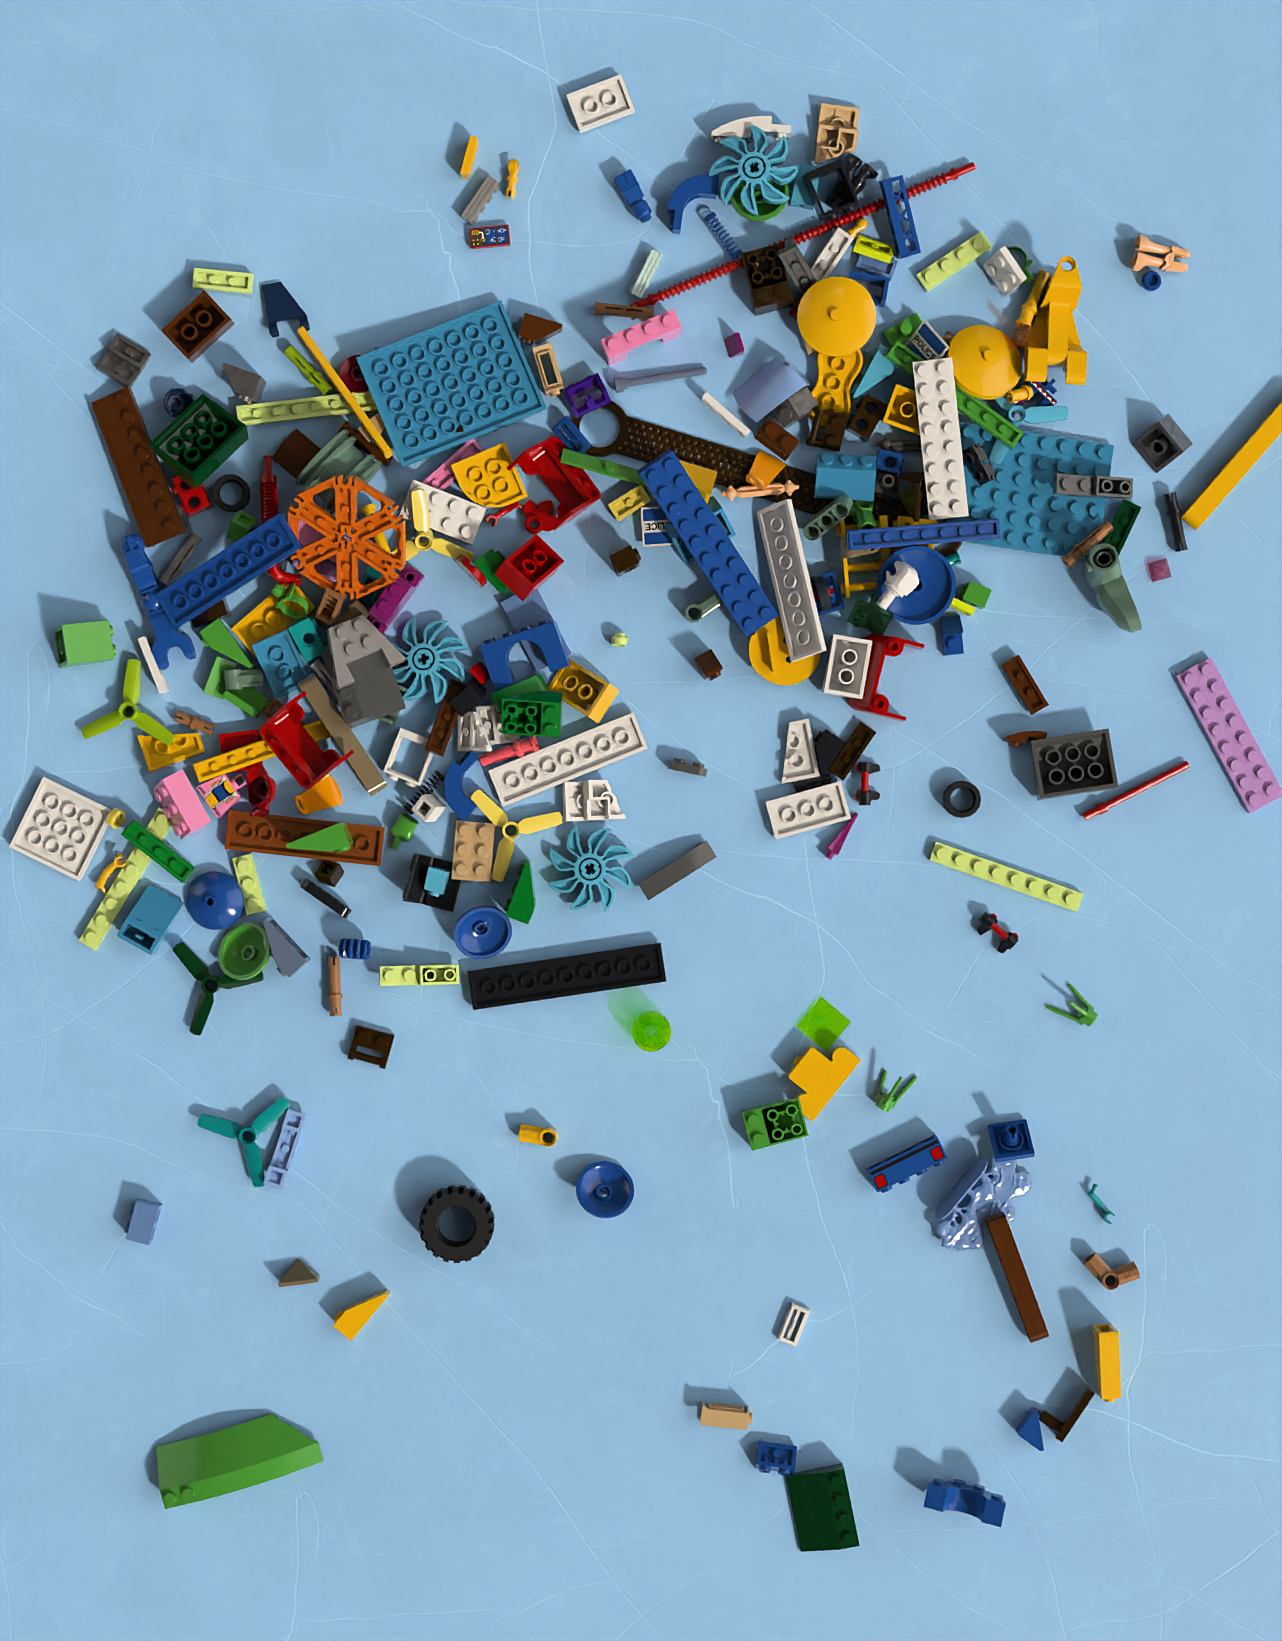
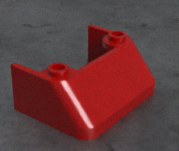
[507,436,601,531]
[848,634,925,722]
[259,691,354,789]

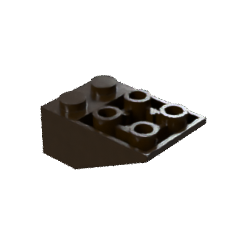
[741,244,793,316]

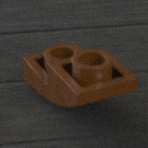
[1003,731,1047,747]

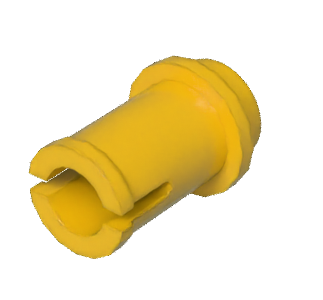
[1006,385,1033,404]

